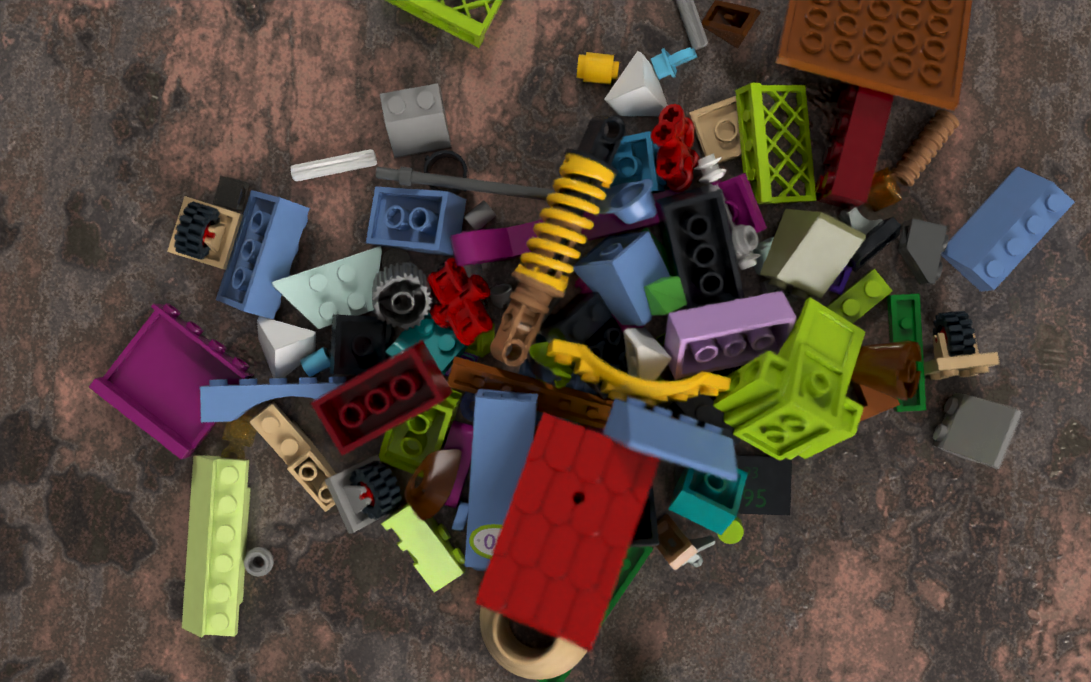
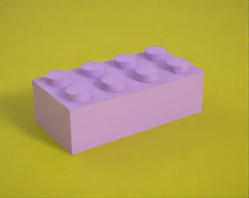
[664,291,796,379]

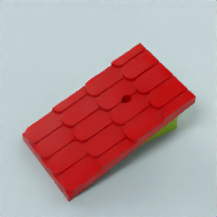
[475,413,661,652]

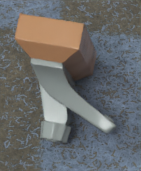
[656,513,715,571]

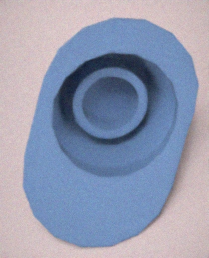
[593,179,657,224]

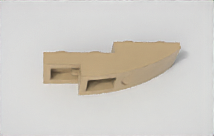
[249,401,336,512]

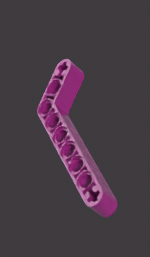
[450,190,685,267]

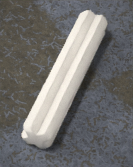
[291,149,377,181]

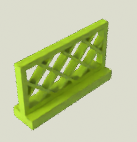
[385,0,503,48]
[735,83,816,205]

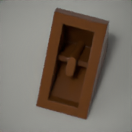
[701,0,761,49]

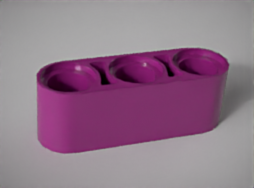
[444,420,473,509]

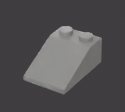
[933,393,1022,469]

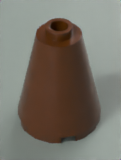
[850,340,922,400]

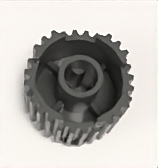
[372,262,433,330]

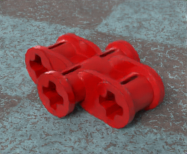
[651,104,700,192]
[428,258,493,346]

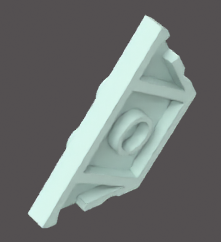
[271,246,382,329]

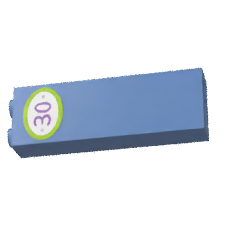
[465,389,538,571]

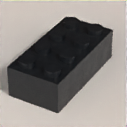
[655,184,745,310]

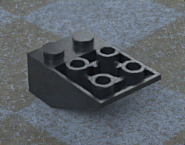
[540,292,628,399]

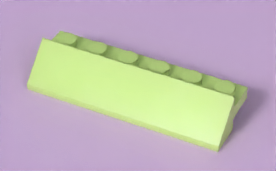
[182,455,250,638]

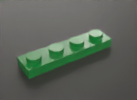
[887,293,926,412]

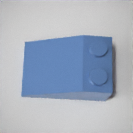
[366,186,466,257]

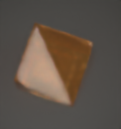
[867,167,902,212]

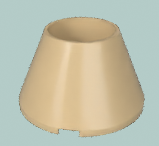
[480,607,587,680]

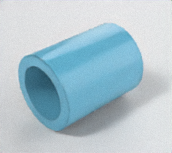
[300,347,331,377]

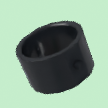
[424,150,469,195]

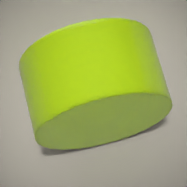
[717,517,744,544]

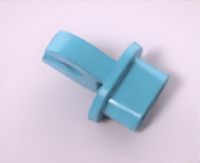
[651,47,698,80]

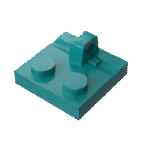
[385,312,469,375]

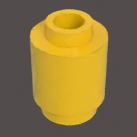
[576,52,619,85]

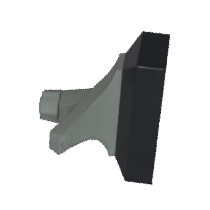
[838,206,901,272]

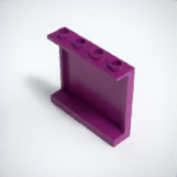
[89,303,254,459]

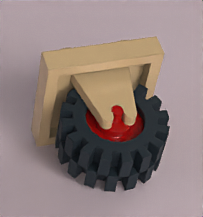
[167,196,243,270]
[924,311,999,380]

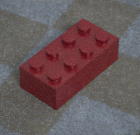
[815,83,894,209]
[311,340,452,456]

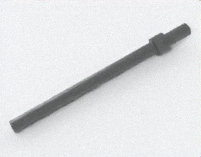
[376,167,554,201]

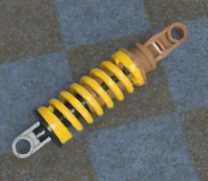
[490,115,626,367]

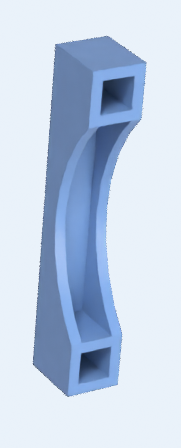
[200,376,347,422]

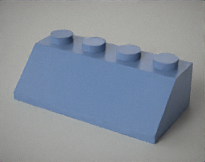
[941,167,1074,291]
[216,190,310,320]
[603,397,738,481]

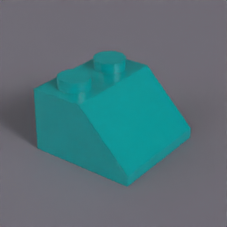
[668,466,748,535]

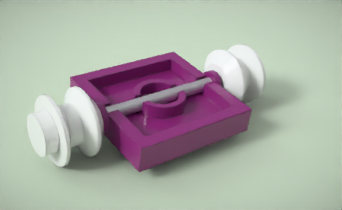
[694,153,767,270]

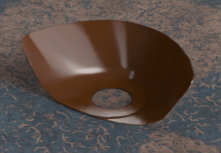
[405,449,462,521]

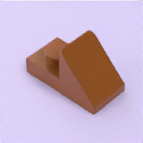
[852,382,900,422]

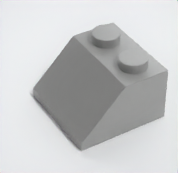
[380,83,452,158]

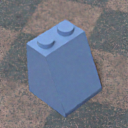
[573,231,670,326]

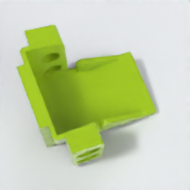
[713,297,865,461]

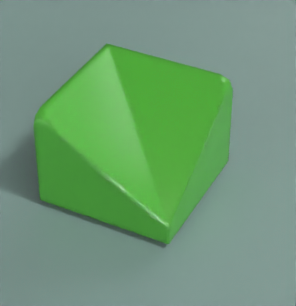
[644,276,687,315]

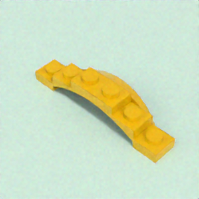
[546,339,731,408]

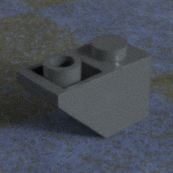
[897,219,949,285]

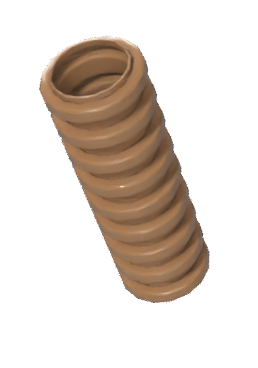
[891,110,959,187]

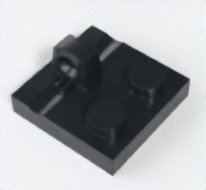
[330,314,392,375]

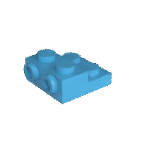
[600,131,667,194]

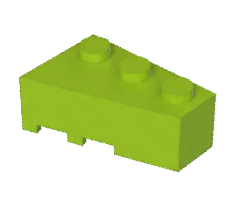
[381,503,466,593]

